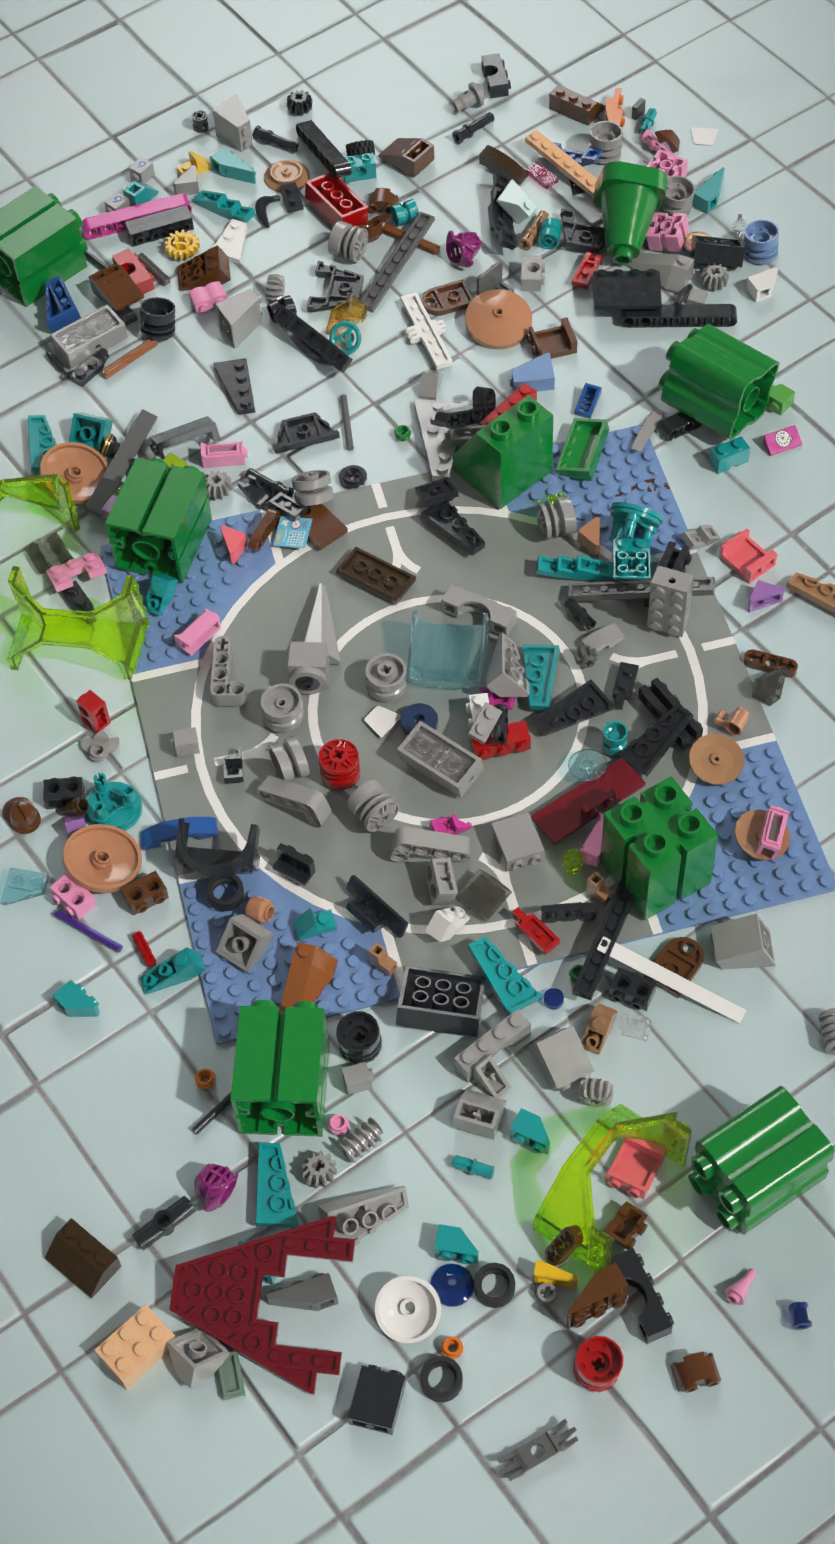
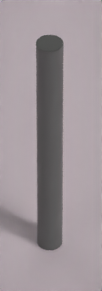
[340,394,354,451]

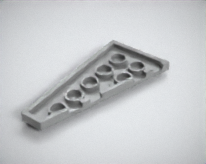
[414,399,465,481]

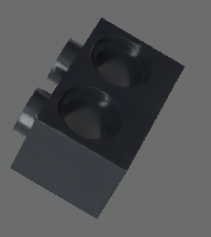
[43,776,85,809]
[609,967,657,1011]

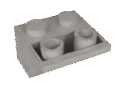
[453,1089,506,1139]

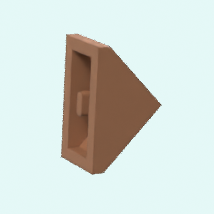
[577,517,600,556]

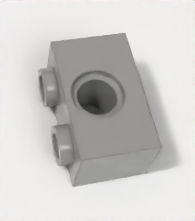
[521,255,545,292]

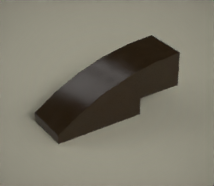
[479,145,528,185]

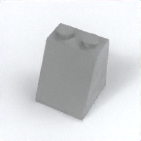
[213,95,253,152]
[216,289,263,348]
[710,913,776,970]
[528,1026,594,1092]

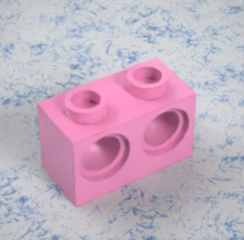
[49,873,96,920]

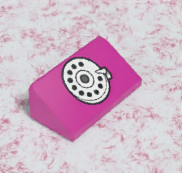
[763,425,802,456]

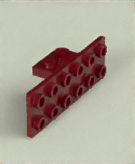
[531,758,646,844]

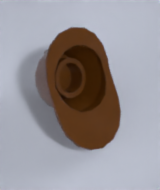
[358,214,390,243]
[3,797,41,834]

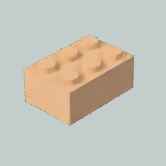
[95,1305,175,1390]

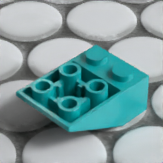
[612,538,651,580]

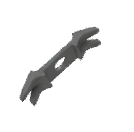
[497,1418,578,1481]

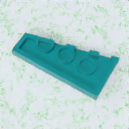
[28,415,57,472]
[522,644,560,710]
[467,936,543,1016]
[256,1142,299,1228]

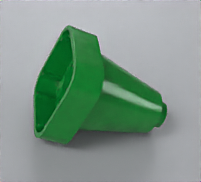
[593,161,668,265]

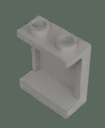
[491,812,545,871]

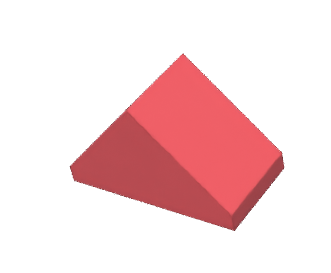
[220,526,248,564]

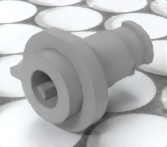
[451,82,486,113]

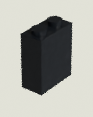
[348,1365,406,1435]

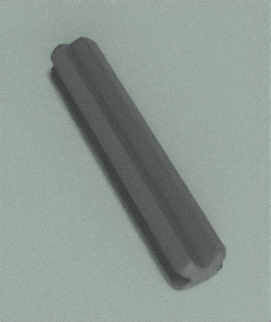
[137,253,171,286]

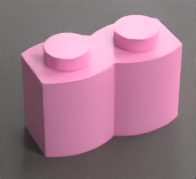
[189,281,227,314]

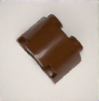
[367,187,399,213]
[603,1201,648,1250]
[670,1352,722,1393]

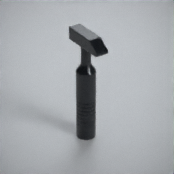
[46,351,74,381]

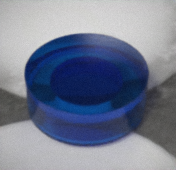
[543,988,564,1010]

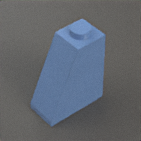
[509,353,555,392]

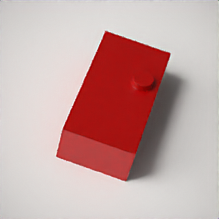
[305,173,369,227]

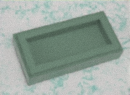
[218,1350,246,1400]

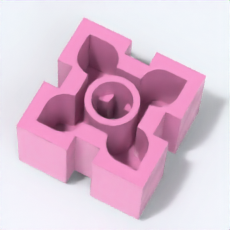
[647,149,688,178]
[646,212,689,252]

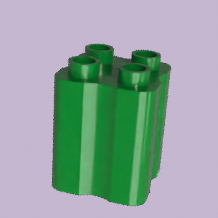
[658,324,780,440]
[688,1086,835,1235]

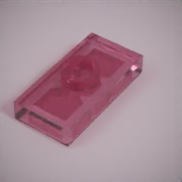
[526,161,559,189]

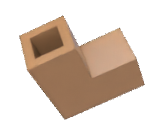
[586,871,614,906]
[369,942,397,976]

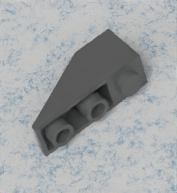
[266,1273,339,1311]

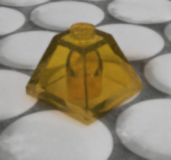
[326,295,368,335]

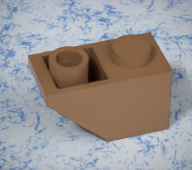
[582,1003,618,1054]

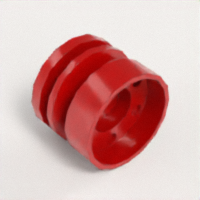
[318,739,360,790]
[573,1336,623,1393]

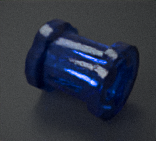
[788,1302,812,1330]

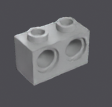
[424,858,458,905]

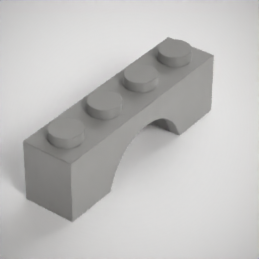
[441,584,517,636]
[454,1009,531,1083]

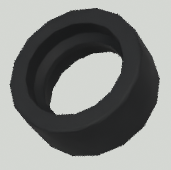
[206,874,244,912]
[474,1262,515,1308]
[420,1356,463,1403]

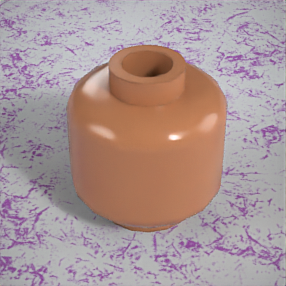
[244,896,275,924]

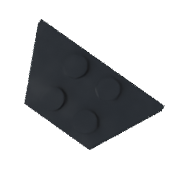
[274,412,340,453]

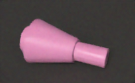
[725,1268,757,1305]

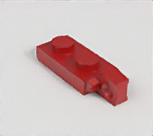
[512,907,560,955]

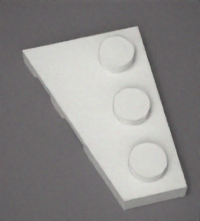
[214,219,247,264]

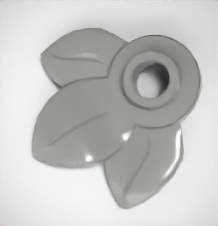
[81,730,120,762]

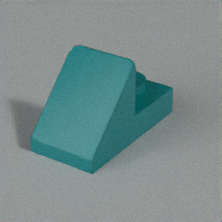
[293,908,337,941]

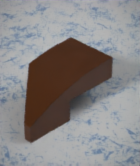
[655,129,680,153]

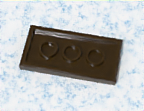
[336,547,416,605]

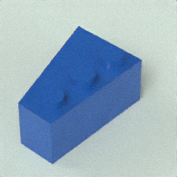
[46,275,81,333]

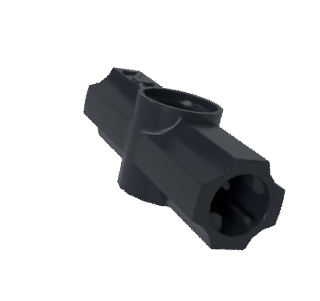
[132,1196,196,1251]

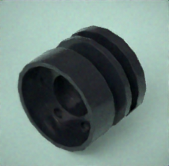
[140,297,175,341]
[336,1011,382,1064]

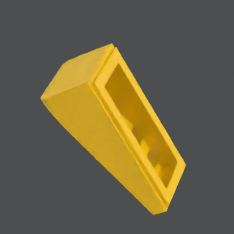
[534,1259,578,1289]

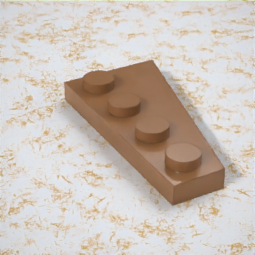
[786,572,835,614]

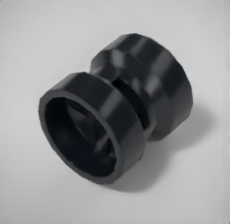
[192,110,209,133]

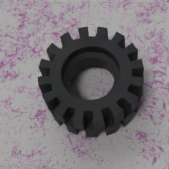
[345,140,375,157]

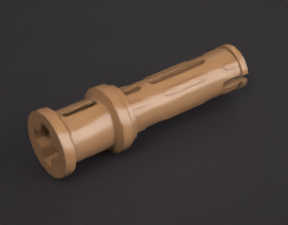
[518,210,549,251]

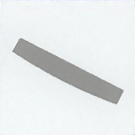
[632,408,665,452]

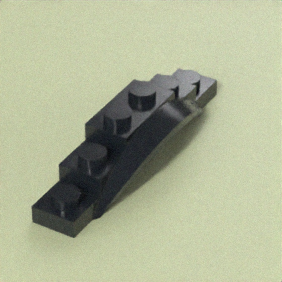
[488,172,517,250]
[273,305,353,373]

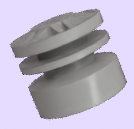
[588,121,623,164]
[658,176,695,217]
[328,221,368,262]
[536,496,577,540]
[347,780,399,832]

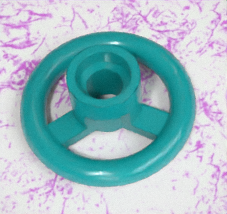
[329,321,362,355]

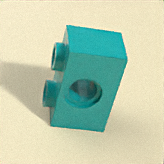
[344,153,377,183]

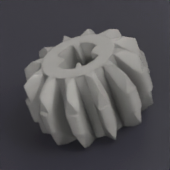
[700,263,729,291]
[265,274,285,301]
[205,470,232,500]
[578,1077,614,1107]
[301,1150,337,1189]

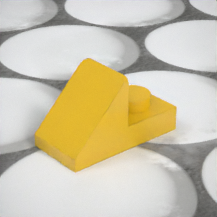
[176,151,212,176]

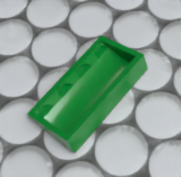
[555,418,609,481]

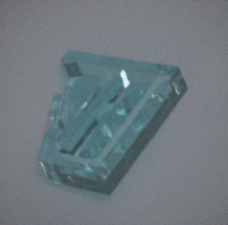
[0,867,49,905]

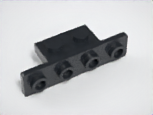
[346,875,408,938]

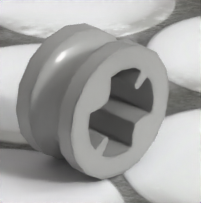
[537,1283,557,1305]

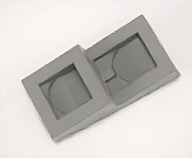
[680,525,721,550]
[582,623,625,653]

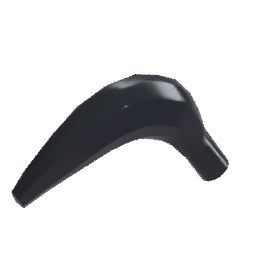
[255,194,280,228]

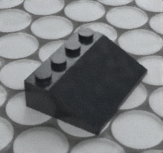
[592,269,662,310]
[396,965,486,1037]

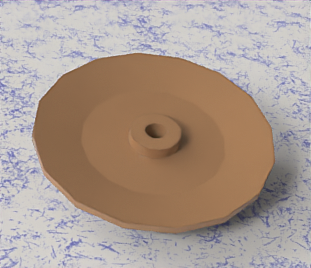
[264,160,309,192]
[689,734,744,785]
[734,809,790,860]

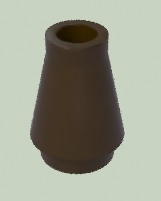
[60,797,89,816]

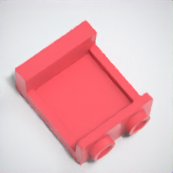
[720,528,777,584]
[605,1130,667,1199]

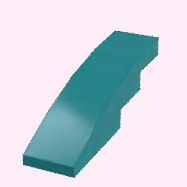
[193,190,256,223]
[536,555,612,580]

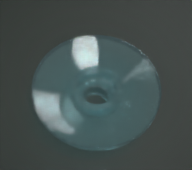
[568,749,607,781]

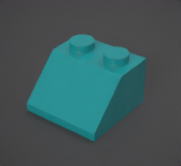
[69,412,113,454]

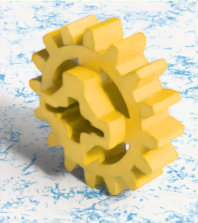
[164,230,200,260]

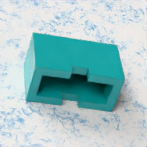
[709,436,750,474]

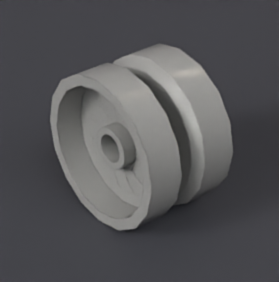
[291,470,334,506]
[365,653,408,702]
[260,683,304,733]
[268,736,310,782]

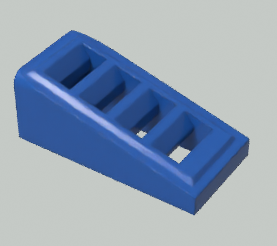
[574,383,602,418]

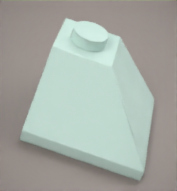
[496,179,536,224]

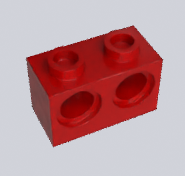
[76,690,111,734]

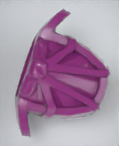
[446,230,482,268]
[194,1163,239,1212]

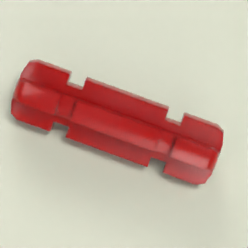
[132,931,156,967]

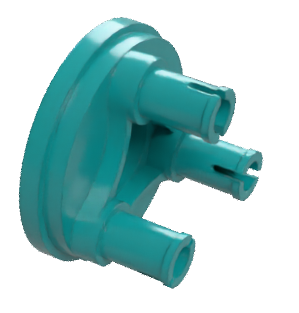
[609,502,663,546]
[85,773,143,831]

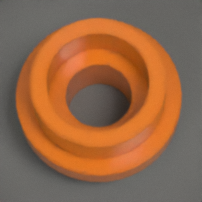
[195,1069,216,1089]
[441,1337,463,1359]

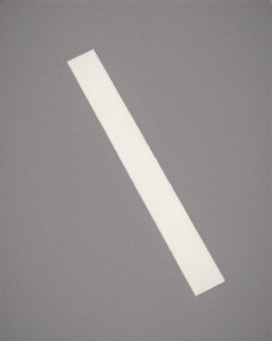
[597,936,746,1023]

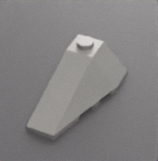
[626,253,694,295]
[486,632,529,697]
[317,1185,409,1246]

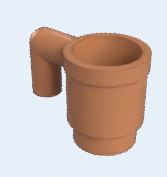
[713,707,749,736]

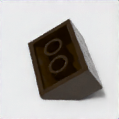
[45,1218,122,1299]

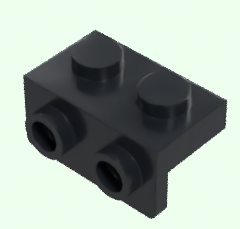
[272,843,316,886]

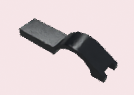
[238,475,307,521]

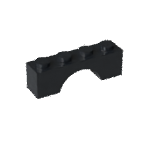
[609,1248,674,1344]

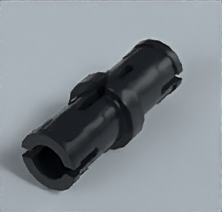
[564,598,596,630]

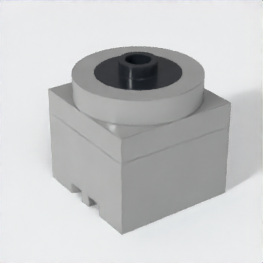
[288,642,330,694]

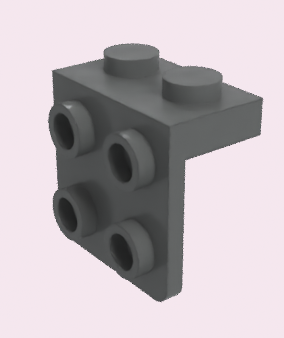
[477,261,514,295]

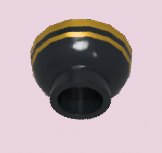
[101,433,121,457]

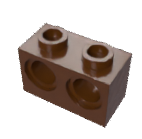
[120,870,169,915]

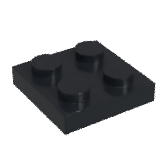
[415,477,459,507]

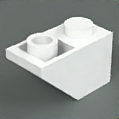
[746,267,778,302]
[425,906,470,942]

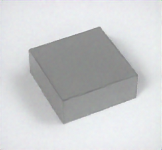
[686,288,708,304]

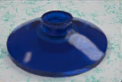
[430,1264,474,1307]

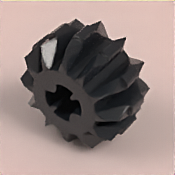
[287,90,313,116]

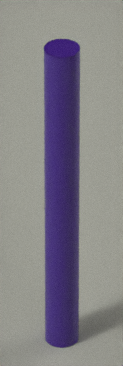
[54,910,123,953]

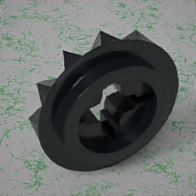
[339,465,367,489]

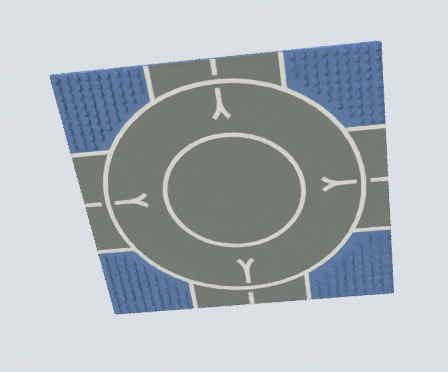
[101,425,835,1044]

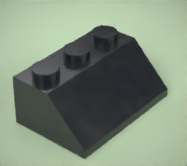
[691,235,745,269]

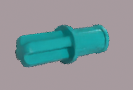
[638,108,657,135]
[452,1155,495,1179]

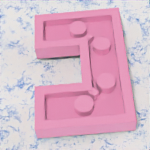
[46,552,107,592]

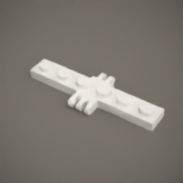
[401,292,453,370]

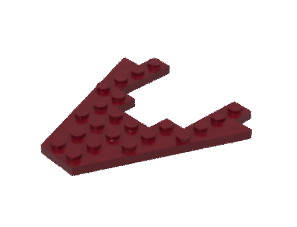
[169,1216,356,1395]

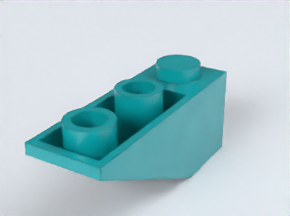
[210,147,256,184]
[692,167,725,214]
[139,947,206,995]

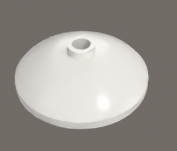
[375,1275,441,1343]

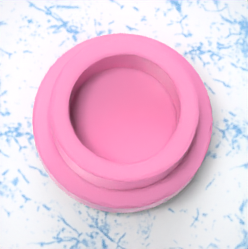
[328,1114,349,1135]

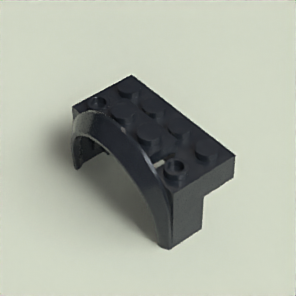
[174,818,260,877]

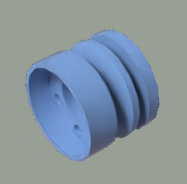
[744,219,779,264]

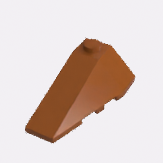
[279,942,338,1012]

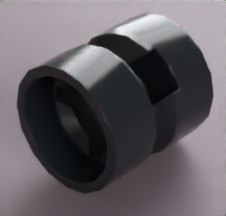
[267,295,297,323]

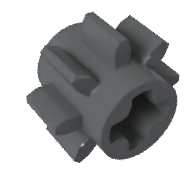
[574,645,598,668]

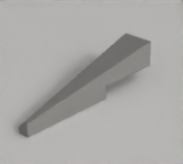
[305,583,341,665]

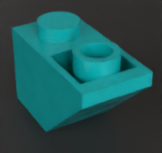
[123,181,159,206]
[143,573,178,616]
[52,980,100,1017]
[510,1108,550,1155]
[435,1224,479,1265]

